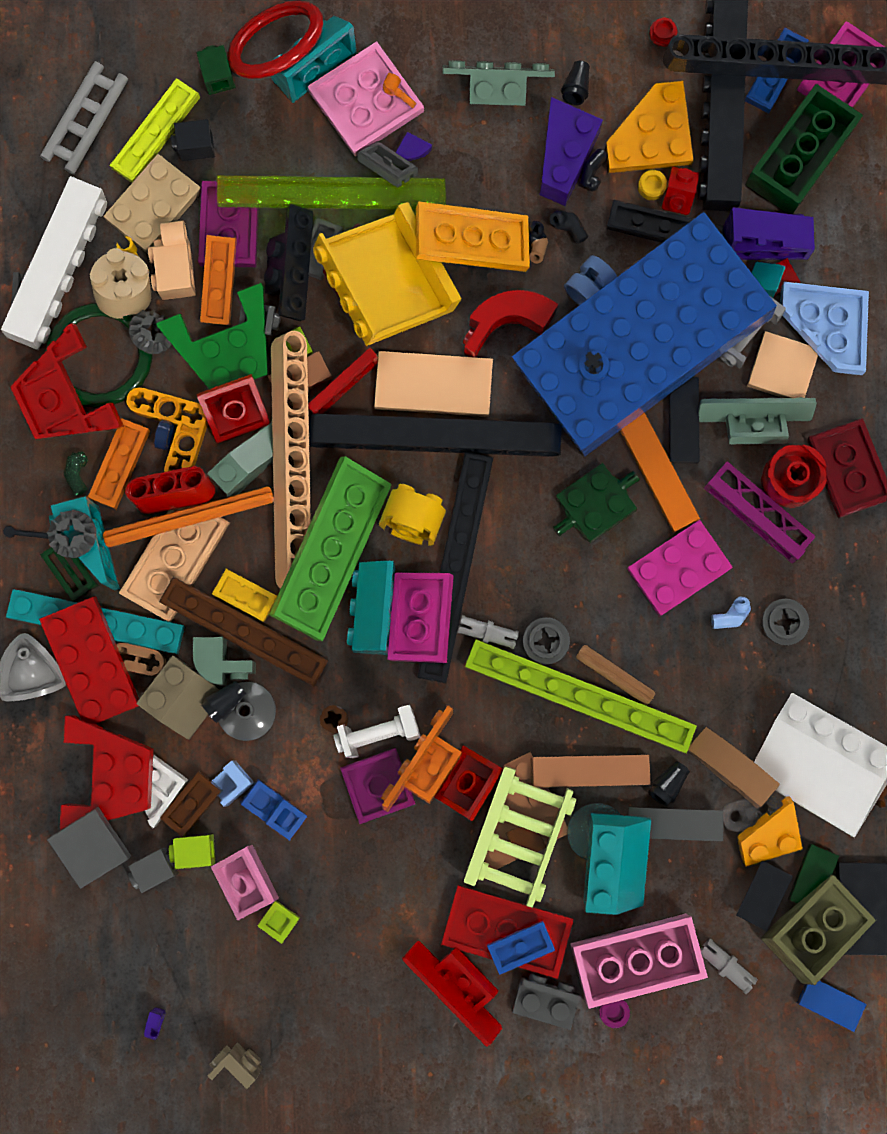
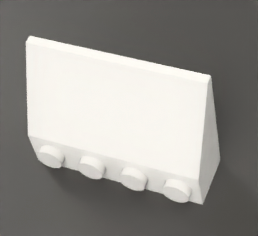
[754,693,887,838]

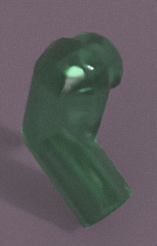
[64,451,88,496]

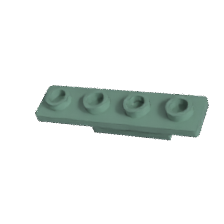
[442,60,555,106]
[698,397,817,444]

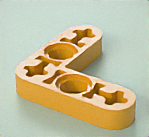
[126,387,208,472]

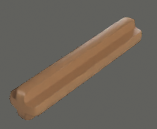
[576,645,655,705]

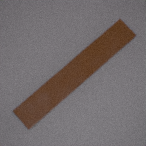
[159,576,328,686]

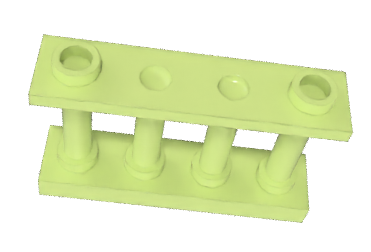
[464,766,576,908]

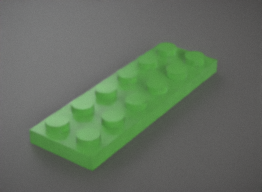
[269,456,392,641]

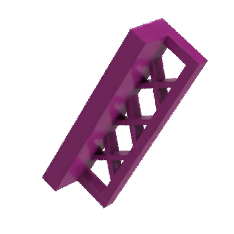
[704,461,816,563]

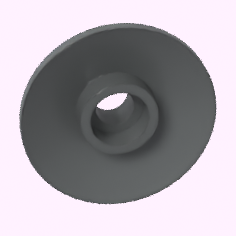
[219,682,276,741]

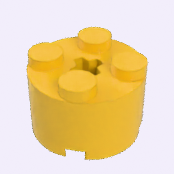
[379,484,446,546]

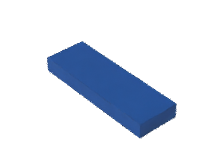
[745,28,809,114]

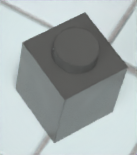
[128,848,179,893]

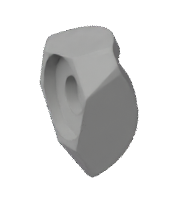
[0,633,66,701]

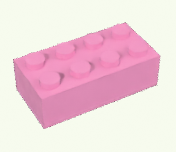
[570,914,708,1009]

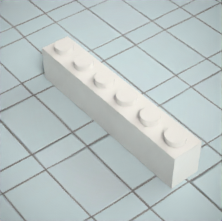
[1,176,107,350]

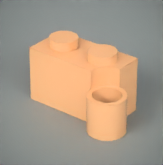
[148,221,196,300]

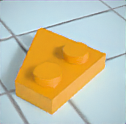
[737,796,802,867]

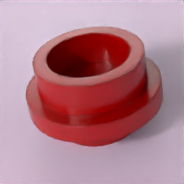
[649,18,678,46]

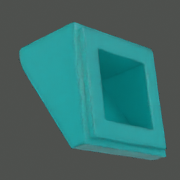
[752,262,786,298]

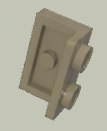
[208,1042,263,1089]

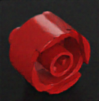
[761,445,827,509]

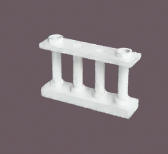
[333,705,421,758]

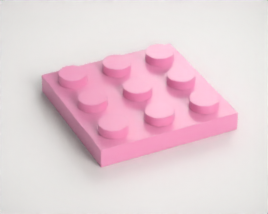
[307,41,424,157]

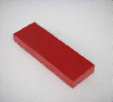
[308,348,378,414]

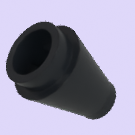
[561,60,590,105]
[201,681,246,723]
[648,761,690,807]

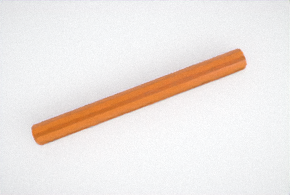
[103,486,274,548]

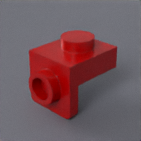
[662,166,699,215]

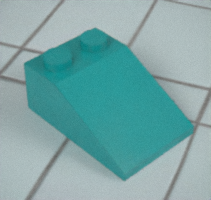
[49,496,120,590]

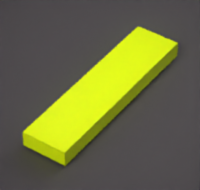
[110,78,200,183]

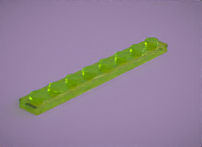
[217,175,446,209]

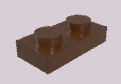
[160,771,223,837]

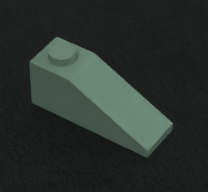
[207,422,273,497]

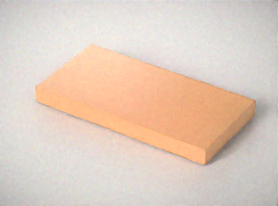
[374,351,493,417]
[119,504,230,622]

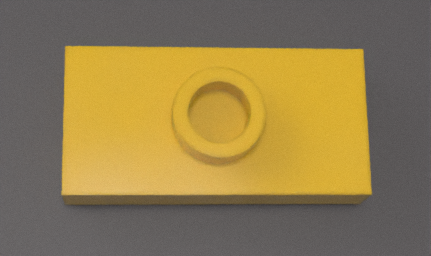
[212,569,277,622]

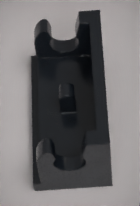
[736,861,793,931]

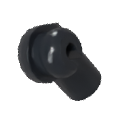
[581,149,608,192]
[549,210,588,244]

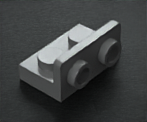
[512,973,582,1030]

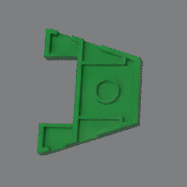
[156,283,268,389]

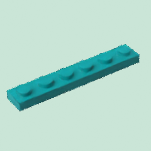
[6,589,185,654]

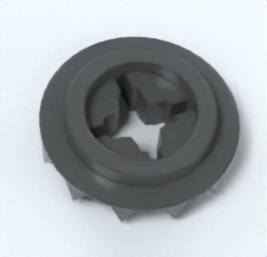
[129,310,172,354]
[47,509,96,558]
[761,599,809,646]
[523,617,570,664]

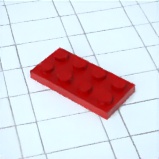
[39,596,139,724]
[441,885,574,979]

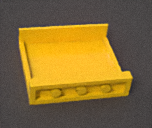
[313,202,462,346]

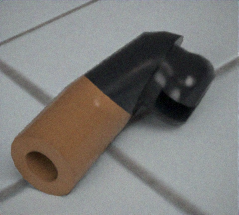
[529,221,548,264]

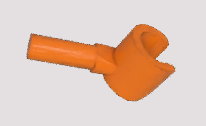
[383,73,417,109]

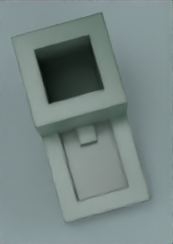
[193,637,256,686]

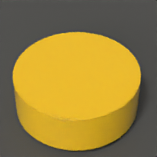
[638,170,667,200]

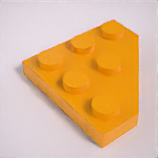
[605,81,693,173]

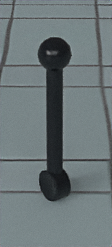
[3,526,49,539]

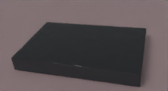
[837,862,887,955]

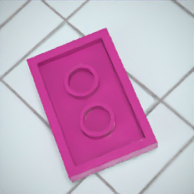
[797,21,885,108]
[627,520,733,617]
[387,573,453,663]

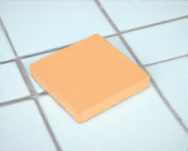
[747,331,818,398]

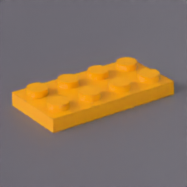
[416,201,530,272]

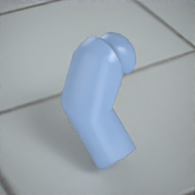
[711,596,751,629]

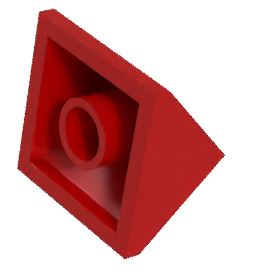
[196,374,270,443]
[434,745,503,821]

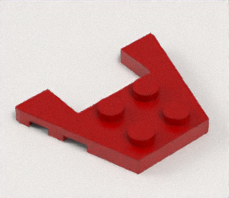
[10,323,124,439]
[60,715,154,830]

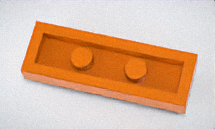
[200,235,237,325]
[87,418,150,510]

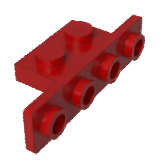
[402,941,502,1047]

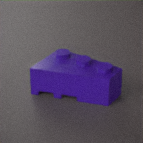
[540,97,603,206]
[723,207,815,260]

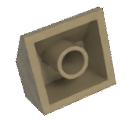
[136,655,220,740]

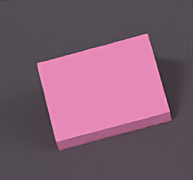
[211,845,279,921]

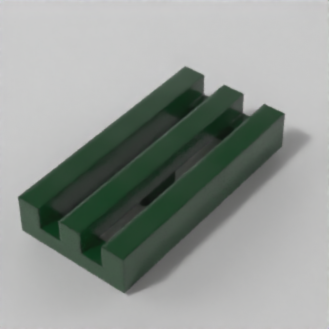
[40,547,99,602]

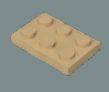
[103,154,201,254]

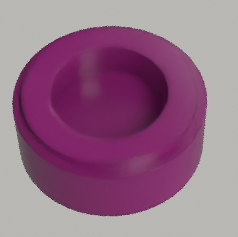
[599,1000,630,1028]

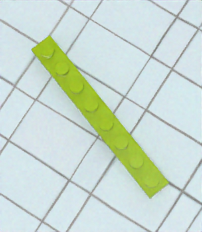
[465,640,697,754]

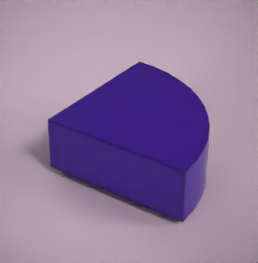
[396,132,432,161]
[144,1007,166,1040]

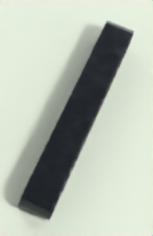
[663,34,887,85]
[308,414,562,457]

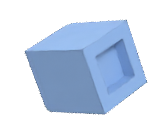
[212,760,254,807]

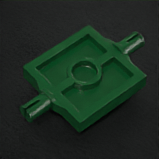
[553,463,640,544]

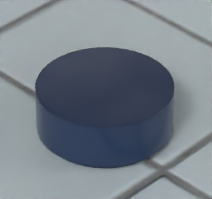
[154,420,174,450]

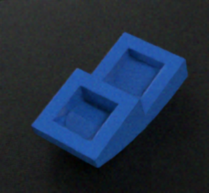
[240,779,307,841]

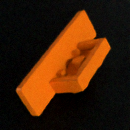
[381,706,462,812]

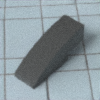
[628,807,723,841]

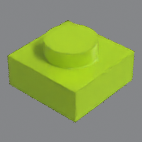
[258,900,300,944]

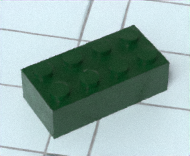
[745,84,863,214]

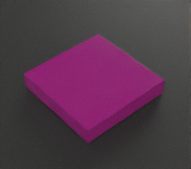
[340,748,416,824]

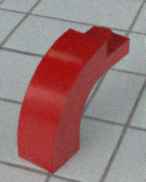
[463,290,559,358]

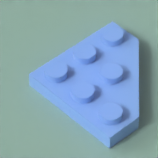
[780,282,869,375]

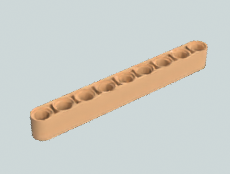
[271,330,311,589]

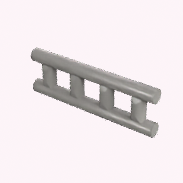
[40,61,128,174]

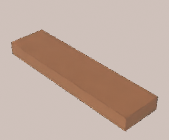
[531,755,651,788]

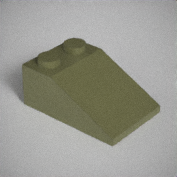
[760,875,876,985]

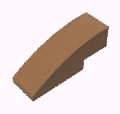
[688,727,780,808]

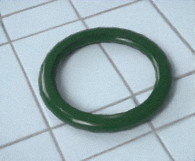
[45,303,153,408]

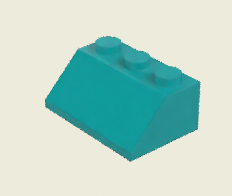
[271,16,357,103]
[347,561,396,655]
[583,813,651,915]

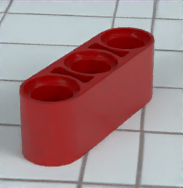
[125,466,216,514]

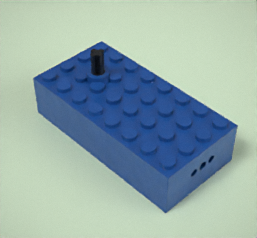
[512,212,777,457]

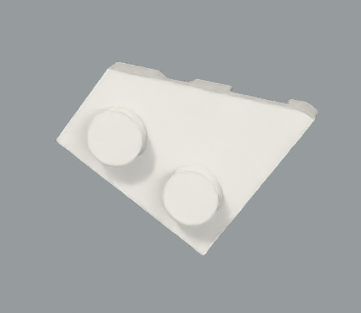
[145,754,188,828]

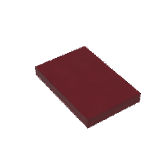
[807,418,887,519]

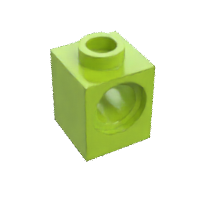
[169,834,216,869]

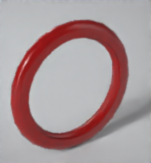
[227,0,324,79]

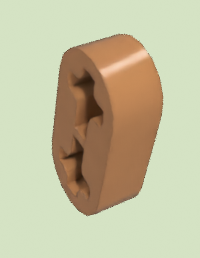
[116,643,166,676]

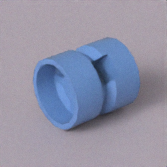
[564,255,617,305]

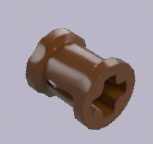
[320,705,348,733]

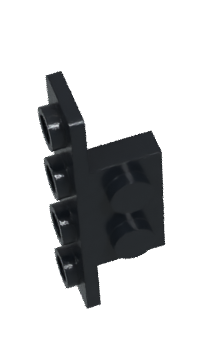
[264,204,314,321]

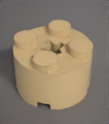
[90,248,151,319]

